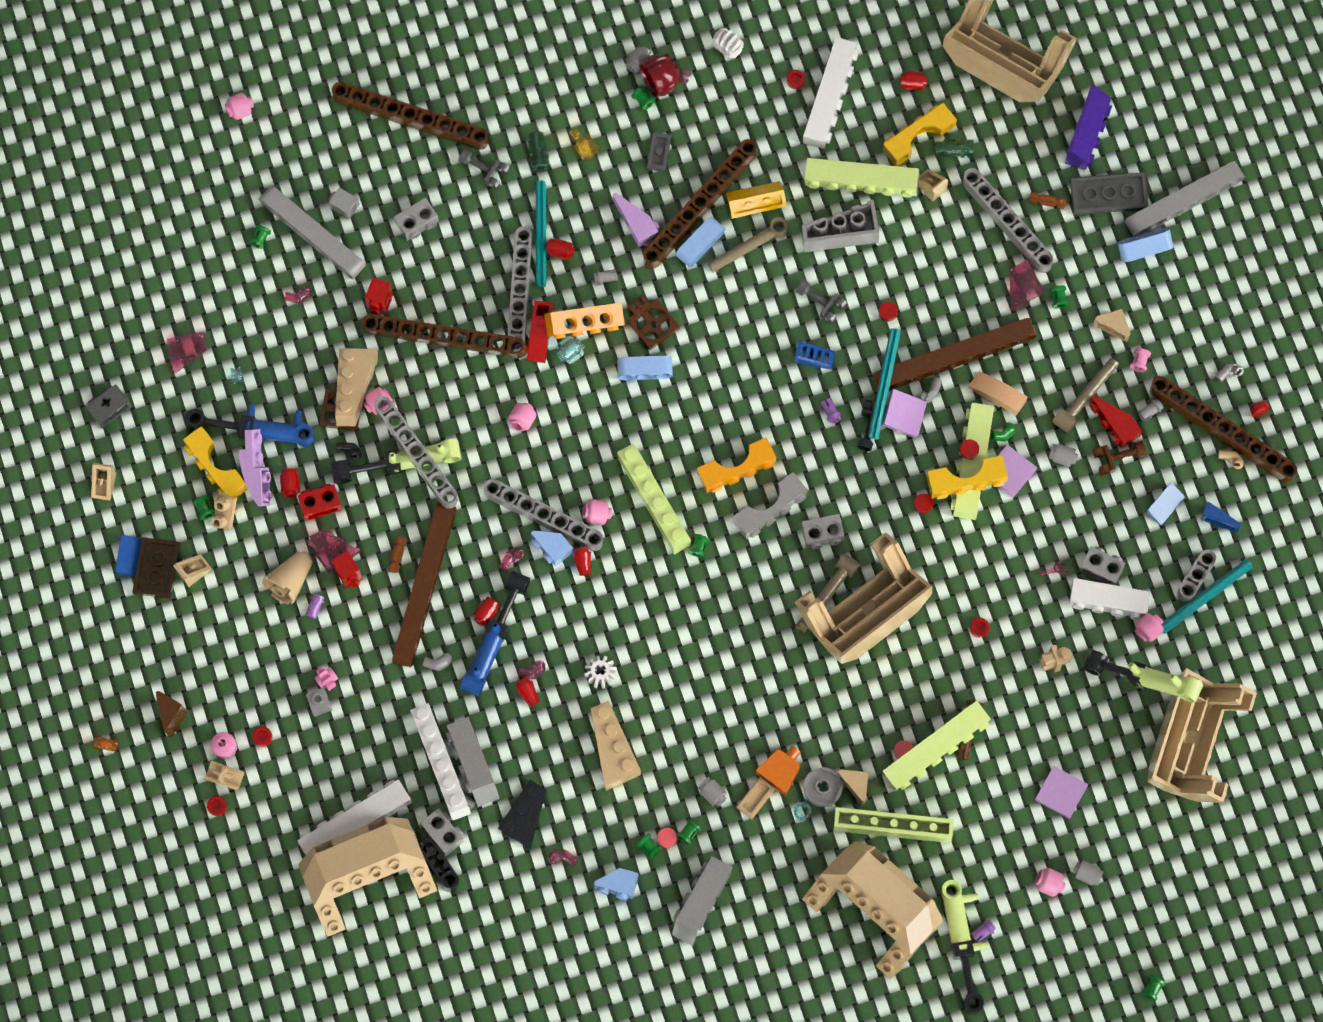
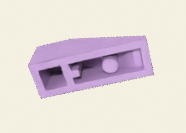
[612,193,660,247]

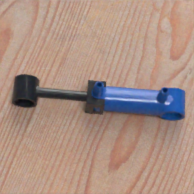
[185,404,315,447]
[461,571,531,696]

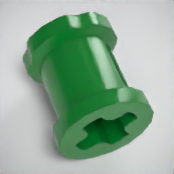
[631,86,656,111]
[248,224,271,249]
[1049,285,1069,309]
[193,495,215,520]
[688,534,710,558]
[676,819,702,845]
[637,833,662,859]
[1141,975,1166,1001]

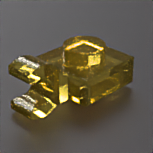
[569,128,600,162]

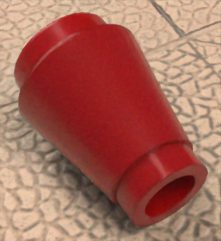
[572,547,591,576]
[515,677,540,707]

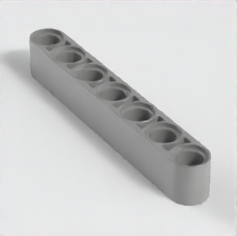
[1124,161,1245,236]
[963,168,1053,273]
[258,185,366,279]
[508,226,532,351]
[375,396,458,509]
[484,479,603,551]

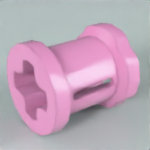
[1130,348,1151,372]

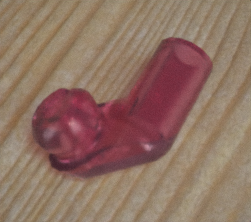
[284,286,312,304]
[499,548,525,572]
[518,660,546,679]
[548,849,579,867]

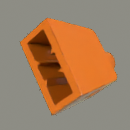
[756,746,801,796]

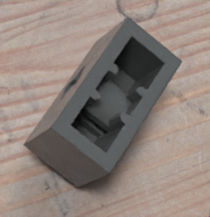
[85,384,132,429]

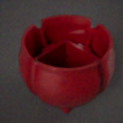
[639,53,681,98]

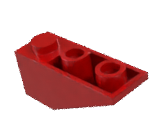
[527,300,554,363]
[1089,395,1142,448]

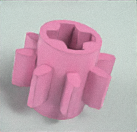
[314,666,338,691]

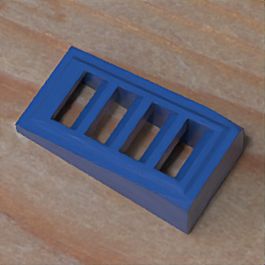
[795,341,835,370]
[1201,501,1241,533]

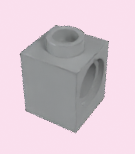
[329,187,359,220]
[306,687,332,717]

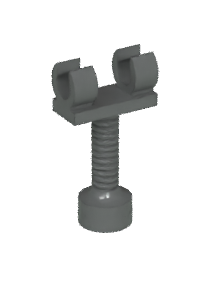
[458,148,510,190]
[796,279,847,324]

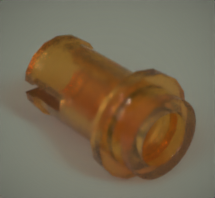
[93,735,119,752]

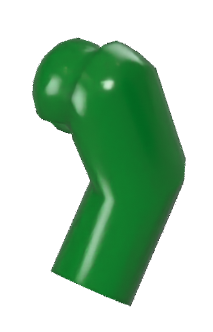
[990,422,1015,442]

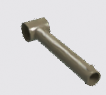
[707,217,787,273]
[1052,358,1119,433]
[795,553,861,633]

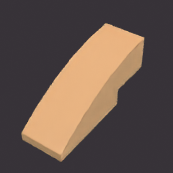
[968,371,1027,416]

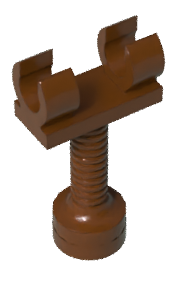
[1092,441,1147,476]

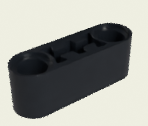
[420,839,459,893]

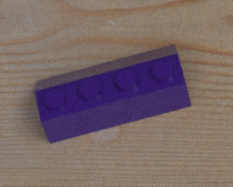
[1065,84,1112,171]

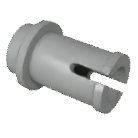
[593,269,618,285]
[1138,399,1163,421]

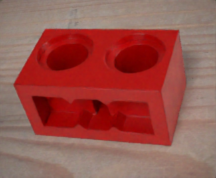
[365,277,393,316]
[298,484,342,521]
[331,551,363,589]

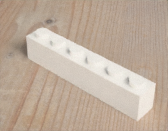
[803,37,859,149]
[410,703,471,821]
[297,779,412,855]

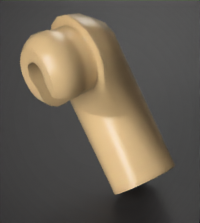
[1218,450,1244,469]

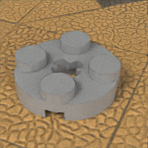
[803,767,843,807]

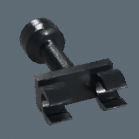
[857,399,887,452]

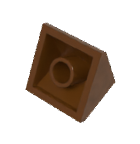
[155,691,188,737]

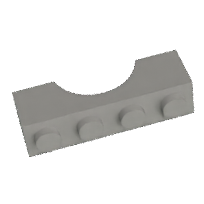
[732,472,807,540]

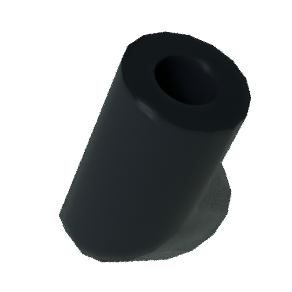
[336,442,362,461]

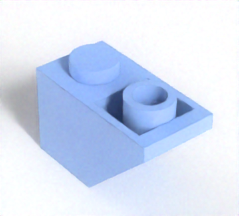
[531,531,573,567]
[594,868,639,901]

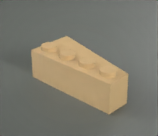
[335,348,378,426]
[591,701,641,791]

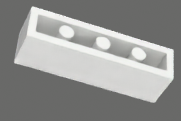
[1069,578,1151,620]

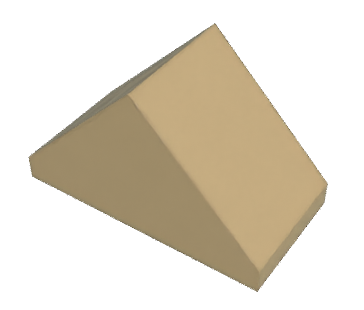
[918,169,948,202]
[1093,309,1130,342]
[91,463,116,501]
[174,554,212,587]
[838,769,868,805]

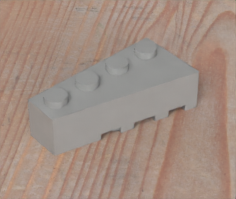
[802,199,879,252]
[446,717,500,807]
[672,856,733,946]

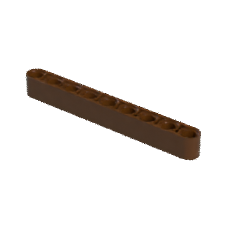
[332,82,489,150]
[643,139,757,269]
[362,314,528,358]
[873,318,1037,391]
[1150,376,1297,483]
[392,502,456,668]

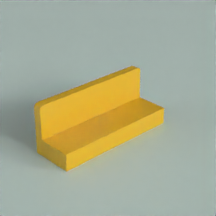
[726,181,787,218]

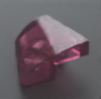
[1009,260,1045,312]
[167,331,207,374]
[307,529,361,573]

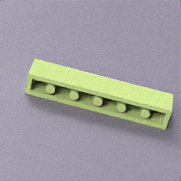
[804,158,920,198]
[950,403,994,520]
[617,443,691,554]
[883,701,991,791]
[833,807,954,843]

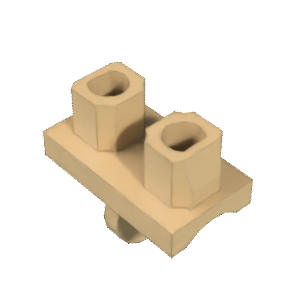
[211,492,238,531]
[1040,645,1072,672]
[204,761,245,791]

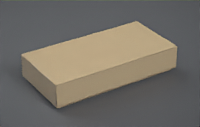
[736,777,776,820]

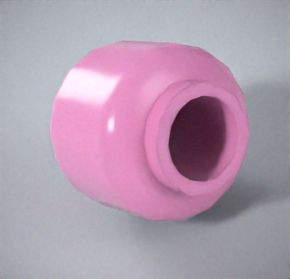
[225,93,254,120]
[364,387,393,415]
[508,403,536,431]
[582,499,612,525]
[1134,613,1164,642]
[210,732,237,759]
[1034,868,1066,897]

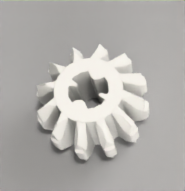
[712,28,744,58]
[584,656,617,689]

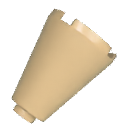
[262,551,312,605]

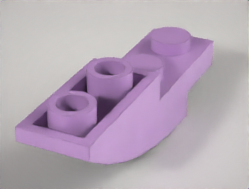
[239,429,272,506]

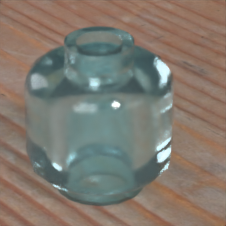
[556,336,585,364]

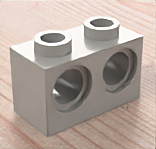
[394,197,439,241]
[801,514,845,549]
[1079,547,1126,585]
[420,808,464,857]

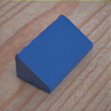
[115,535,142,576]

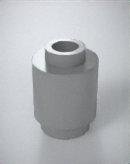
[625,46,651,74]
[1049,444,1078,467]
[698,777,727,806]
[1073,860,1104,886]

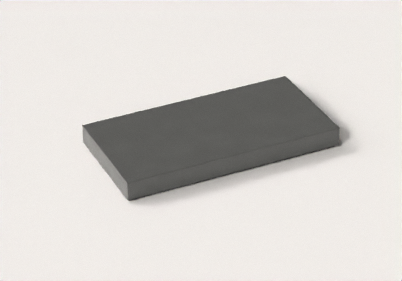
[1070,172,1148,215]

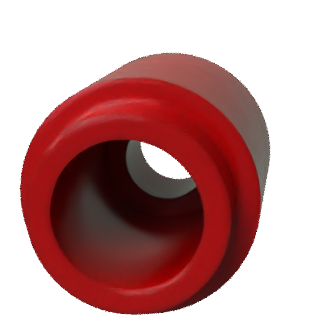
[900,71,927,91]
[546,238,575,261]
[280,468,300,498]
[472,597,500,626]

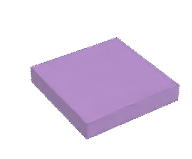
[882,389,927,438]
[998,445,1037,498]
[1035,766,1088,819]

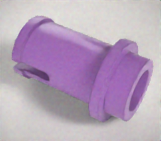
[821,398,841,424]
[305,594,325,619]
[970,920,996,943]

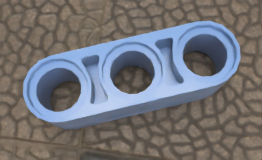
[676,216,726,268]
[1118,228,1174,262]
[617,356,673,380]

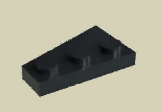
[498,780,547,850]

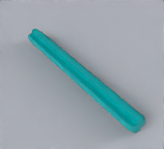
[536,180,546,287]
[868,328,901,439]
[1161,559,1253,634]

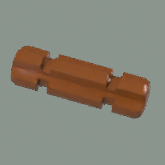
[1029,192,1066,209]
[388,536,407,574]

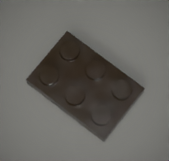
[132,537,181,599]

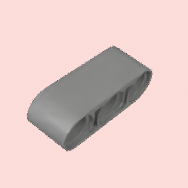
[1177,550,1216,602]

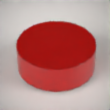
[787,70,805,89]
[879,302,898,322]
[1250,401,1270,417]
[960,439,979,460]
[914,493,933,514]
[970,618,990,638]
[252,726,273,747]
[207,796,227,816]

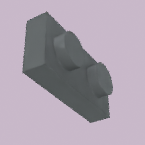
[647,132,671,172]

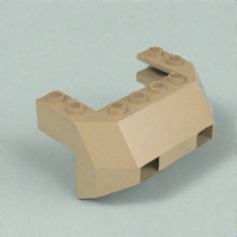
[943,0,1077,102]
[795,532,932,664]
[1147,668,1257,803]
[298,817,437,937]
[802,841,943,979]

